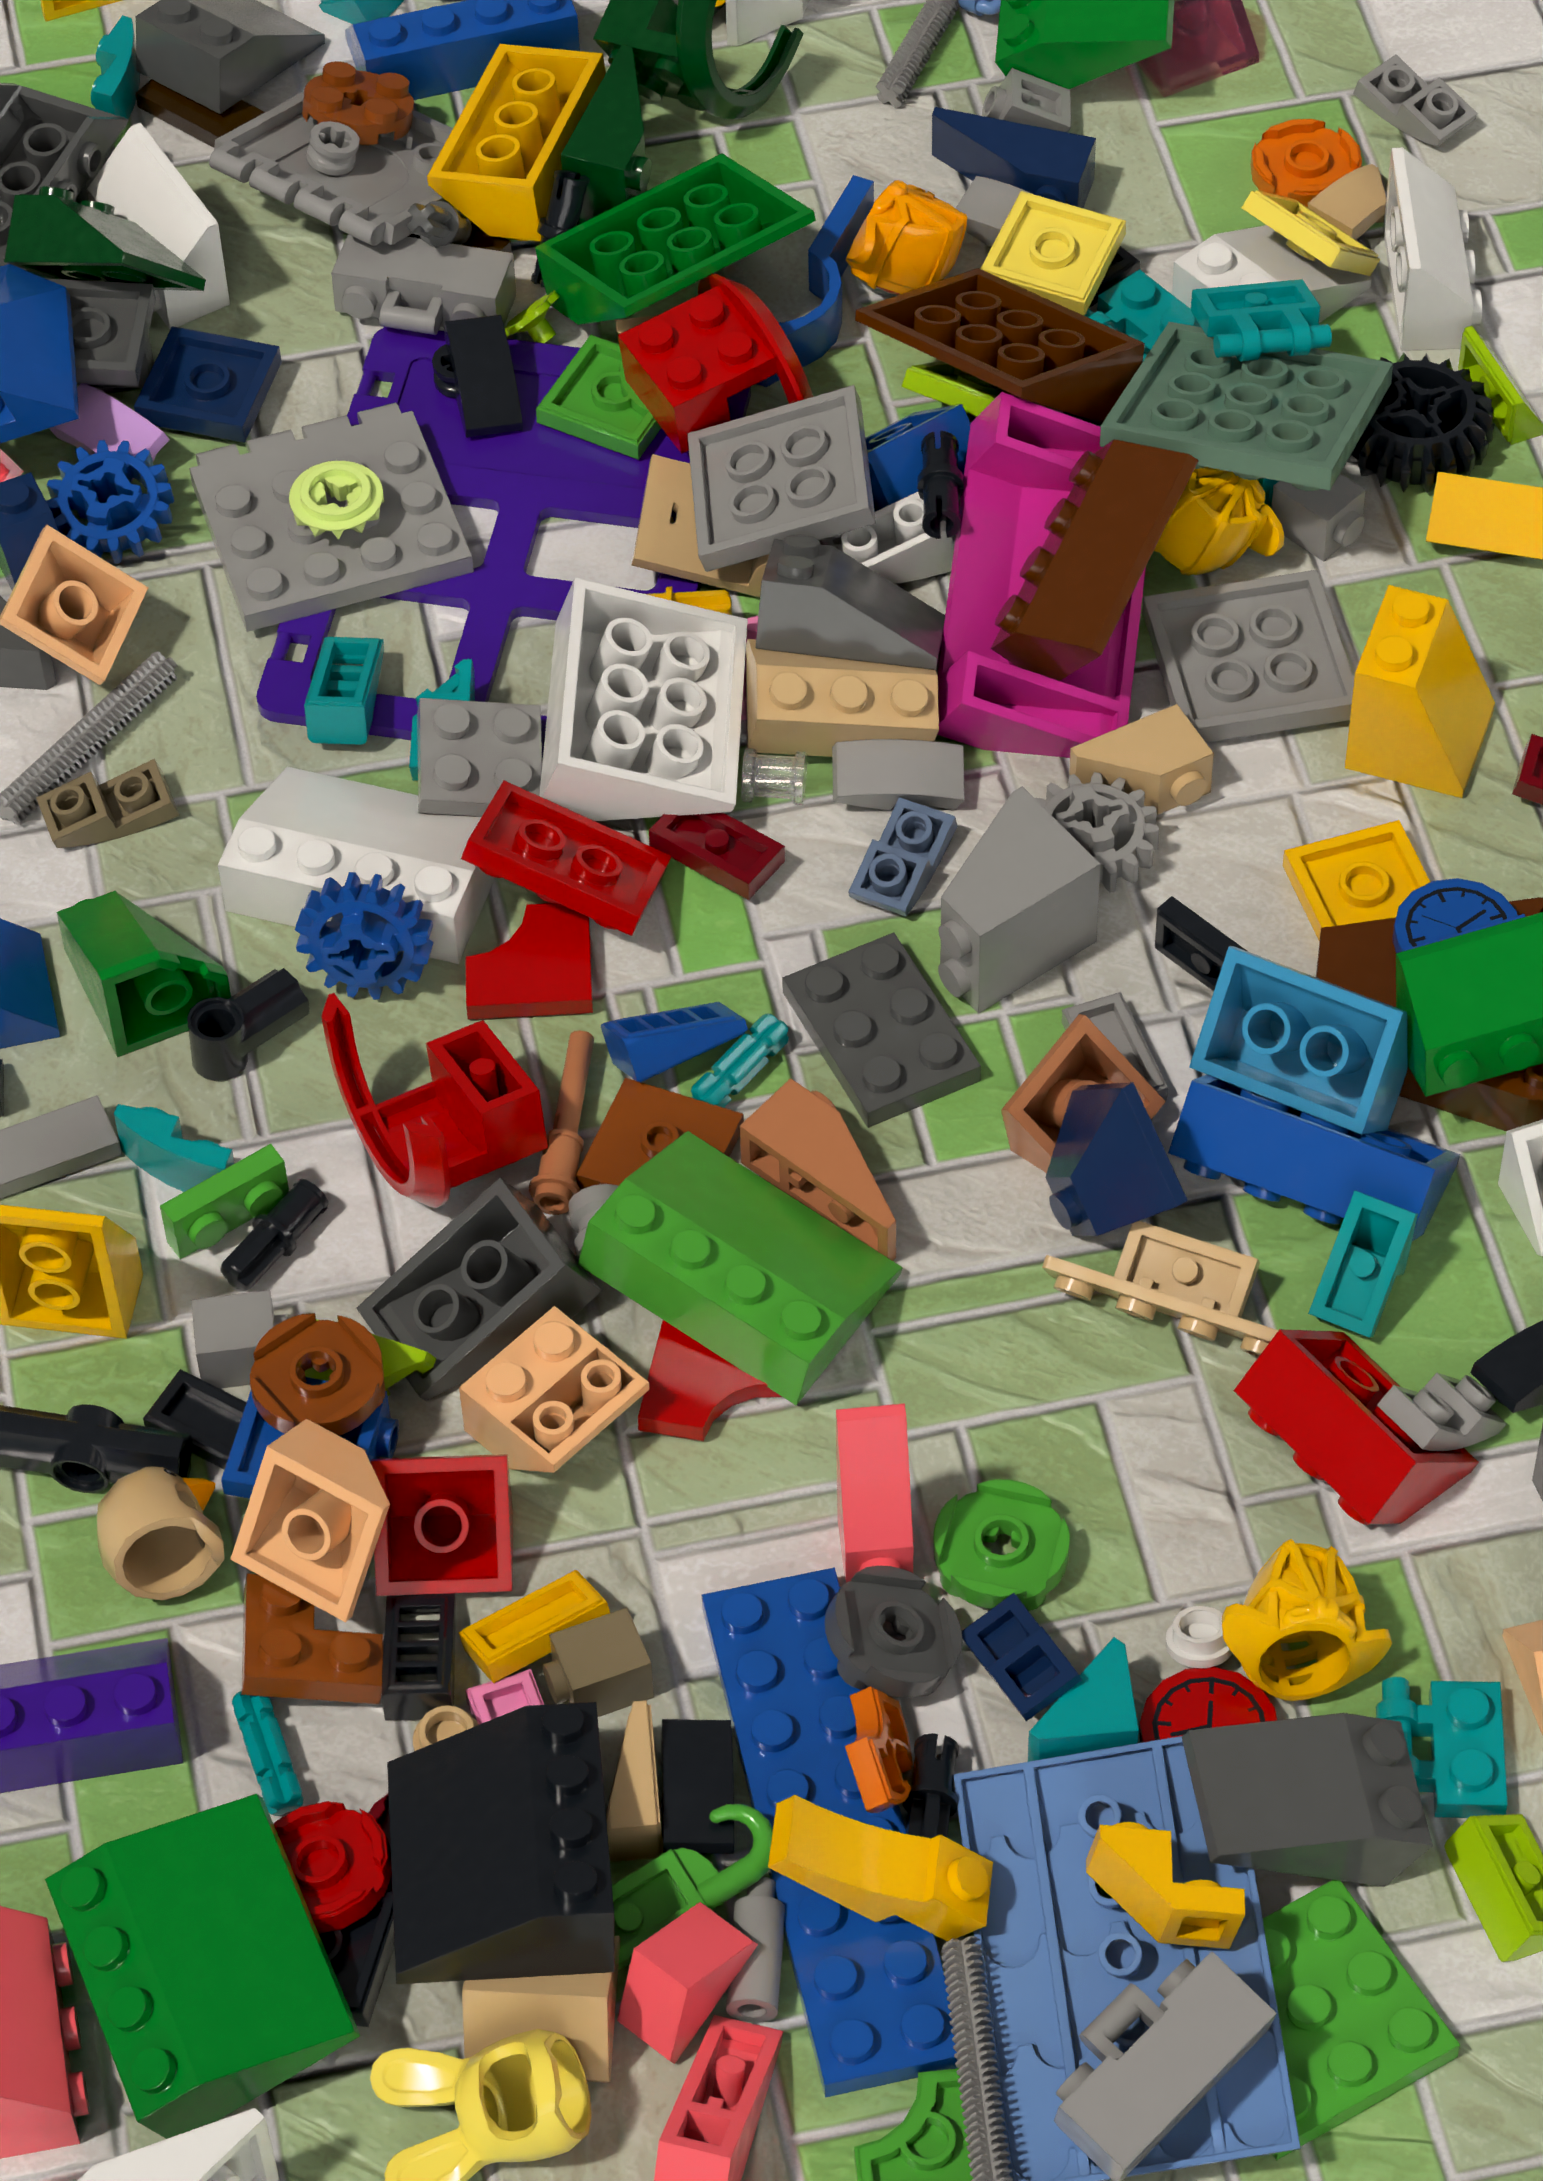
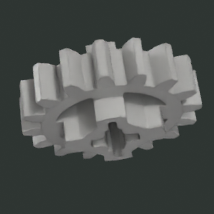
[1035,772,1160,893]

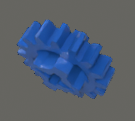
[46,440,175,564]
[295,872,434,1000]

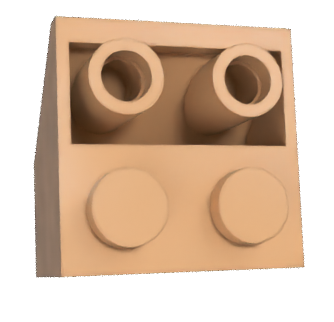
[459,1306,649,1473]

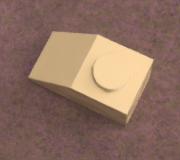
[1069,704,1214,815]

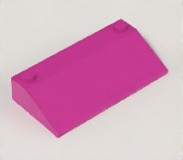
[937,392,1146,758]

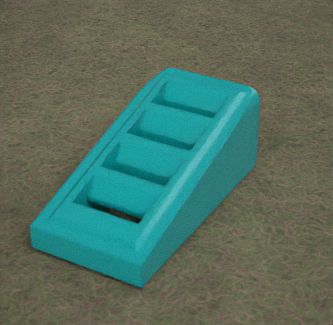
[304,637,384,745]

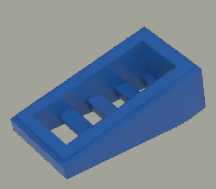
[601,1002,748,1083]

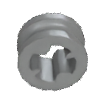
[306,121,360,176]

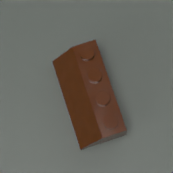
[991,439,1199,681]

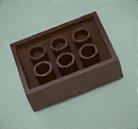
[855,268,1145,423]

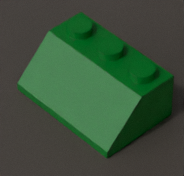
[1396,912,1543,1097]

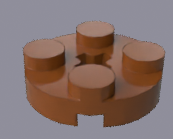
[302,61,414,145]
[250,1313,386,1436]

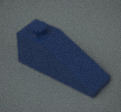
[932,107,1096,208]

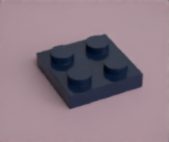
[134,326,282,443]

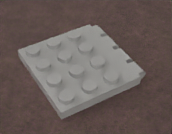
[209,92,455,246]
[189,402,474,632]

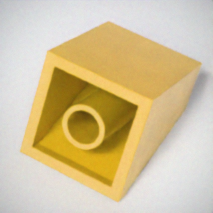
[1345,585,1495,798]

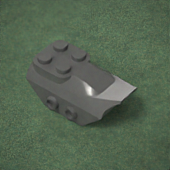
[0,83,129,271]

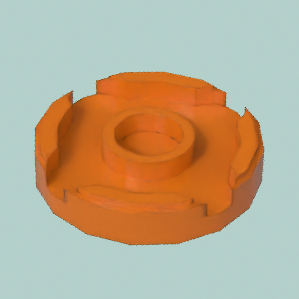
[1251,119,1362,207]

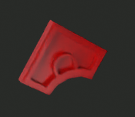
[465,903,593,1020]
[638,1320,782,1441]

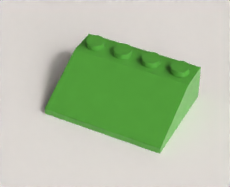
[578,1131,903,1405]

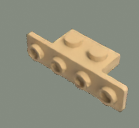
[1042,1221,1278,1357]

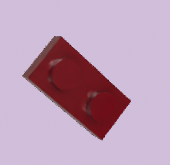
[649,813,785,900]

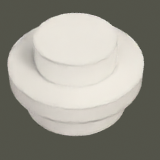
[1166,1606,1233,1668]

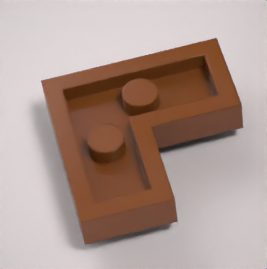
[241,1573,383,1704]

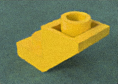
[1086,1822,1245,1949]

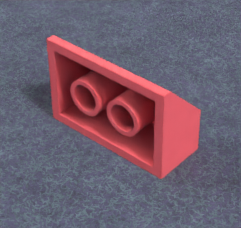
[0,1906,90,2159]

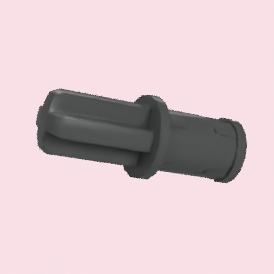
[407,200,472,247]

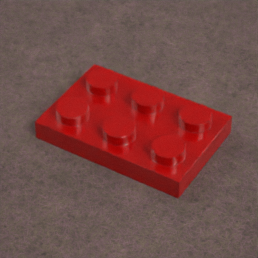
[461,780,672,936]

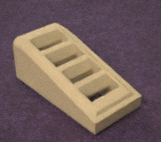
[606,1700,663,1862]

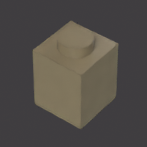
[543,1607,654,1717]

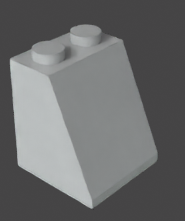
[938,786,1100,1014]

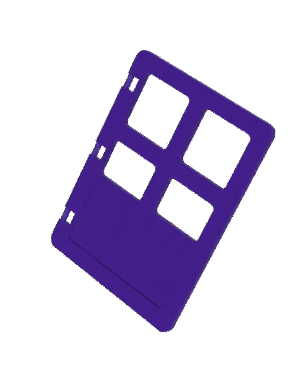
[256,327,751,758]

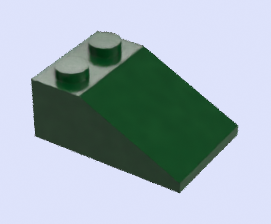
[561,45,652,225]
[4,186,206,291]

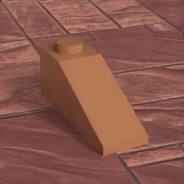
[740,1078,896,1261]

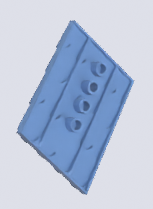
[953,1736,1301,2181]

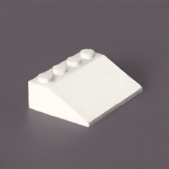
[539,577,748,821]
[218,766,495,964]

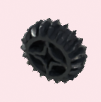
[1347,352,1494,493]

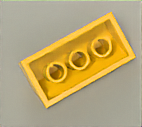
[427,44,606,241]

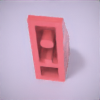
[836,1403,914,1583]
[654,2015,783,2181]

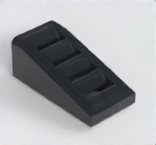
[381,1593,456,1721]

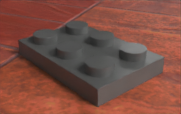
[782,932,981,1128]

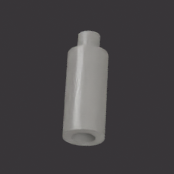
[726,1877,785,2023]

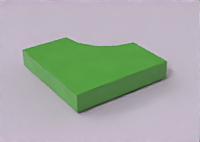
[536,335,661,460]
[854,2068,974,2181]

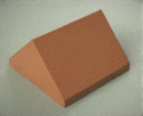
[1001,1014,1166,1173]

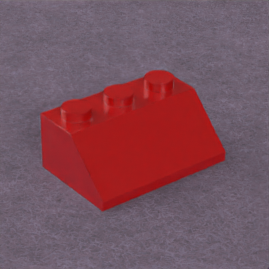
[1233,1329,1479,1525]

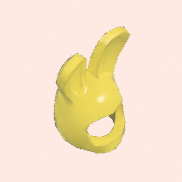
[370,2029,591,2181]

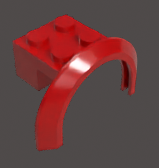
[618,274,814,454]
[321,993,548,1208]

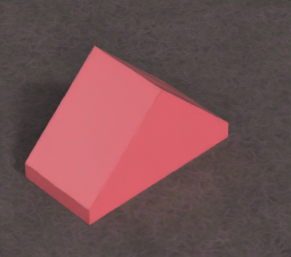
[617,1902,758,2064]

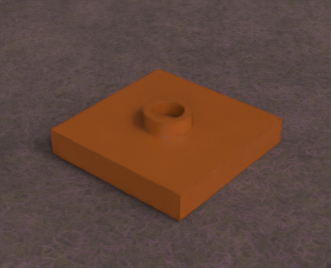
[576,1077,744,1189]

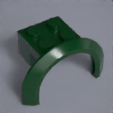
[593,0,804,120]

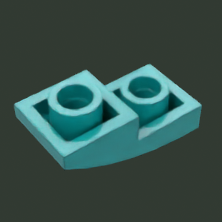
[91,15,140,119]
[114,1104,235,1192]

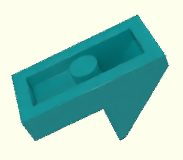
[1308,1190,1418,1338]

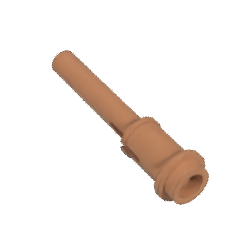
[529,1030,594,1215]

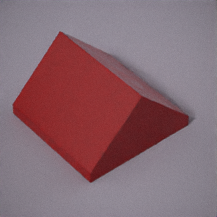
[370,1454,513,1596]

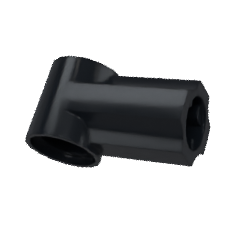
[187,968,309,1081]

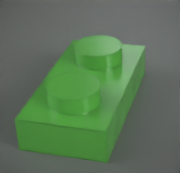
[160,1144,289,1260]

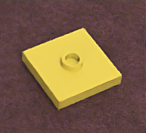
[1241,190,1380,276]
[980,191,1126,316]

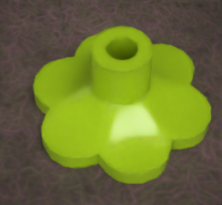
[504,290,560,343]

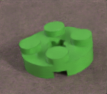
[933,1479,1070,1611]

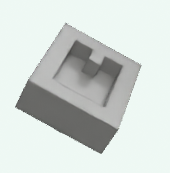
[982,68,1071,132]

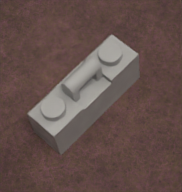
[331,234,516,335]
[1054,1951,1277,2181]

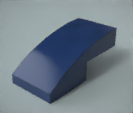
[962,1593,1082,1722]

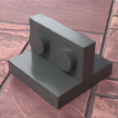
[45,278,156,389]

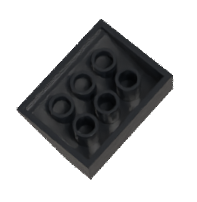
[387,1702,615,1984]

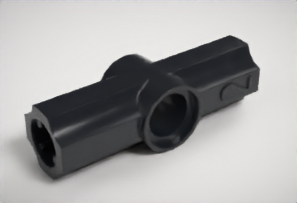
[0,1404,193,1493]

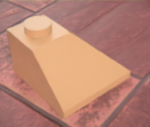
[0,525,149,685]
[230,1419,390,1622]

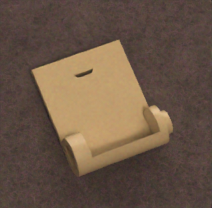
[631,454,769,597]

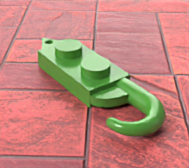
[612,1804,773,1971]

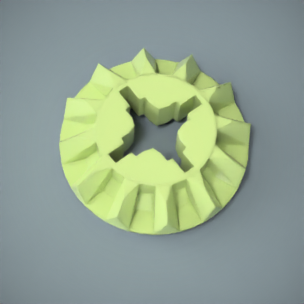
[289,460,384,540]

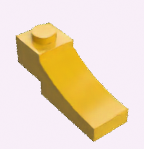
[768,1795,993,1941]

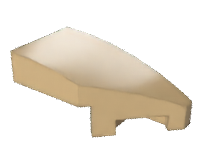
[1308,164,1386,240]

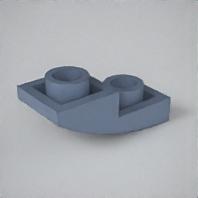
[848,797,958,916]

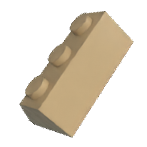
[746,639,939,757]

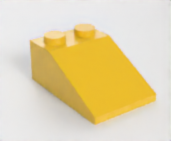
[0,1205,143,1339]

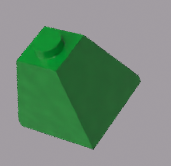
[56,891,231,1058]

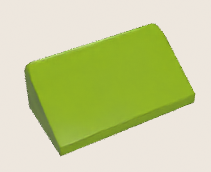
[1458,325,1543,445]
[1444,1814,1543,1962]

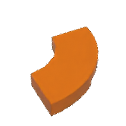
[845,1686,913,1813]

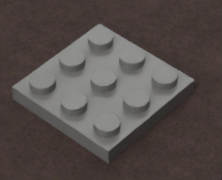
[688,385,876,572]
[1142,570,1354,743]

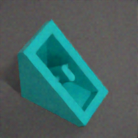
[1027,1637,1139,1762]

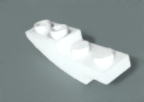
[820,492,961,584]

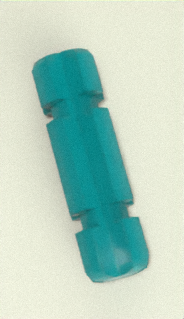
[691,1013,789,1108]
[232,1691,304,1816]

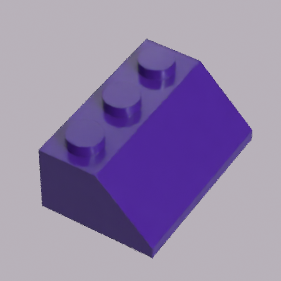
[0,1638,184,1793]

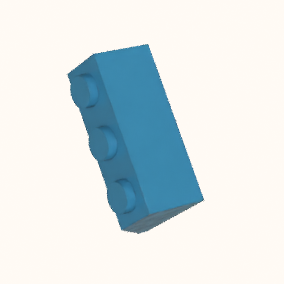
[1189,946,1408,1135]

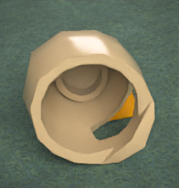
[97,1466,225,1601]

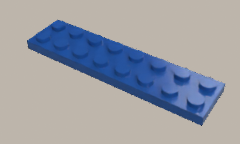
[701,1567,958,2098]

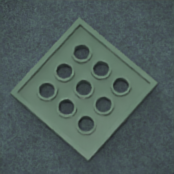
[1100,322,1393,491]

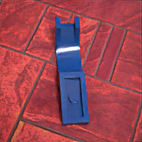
[756,175,874,387]

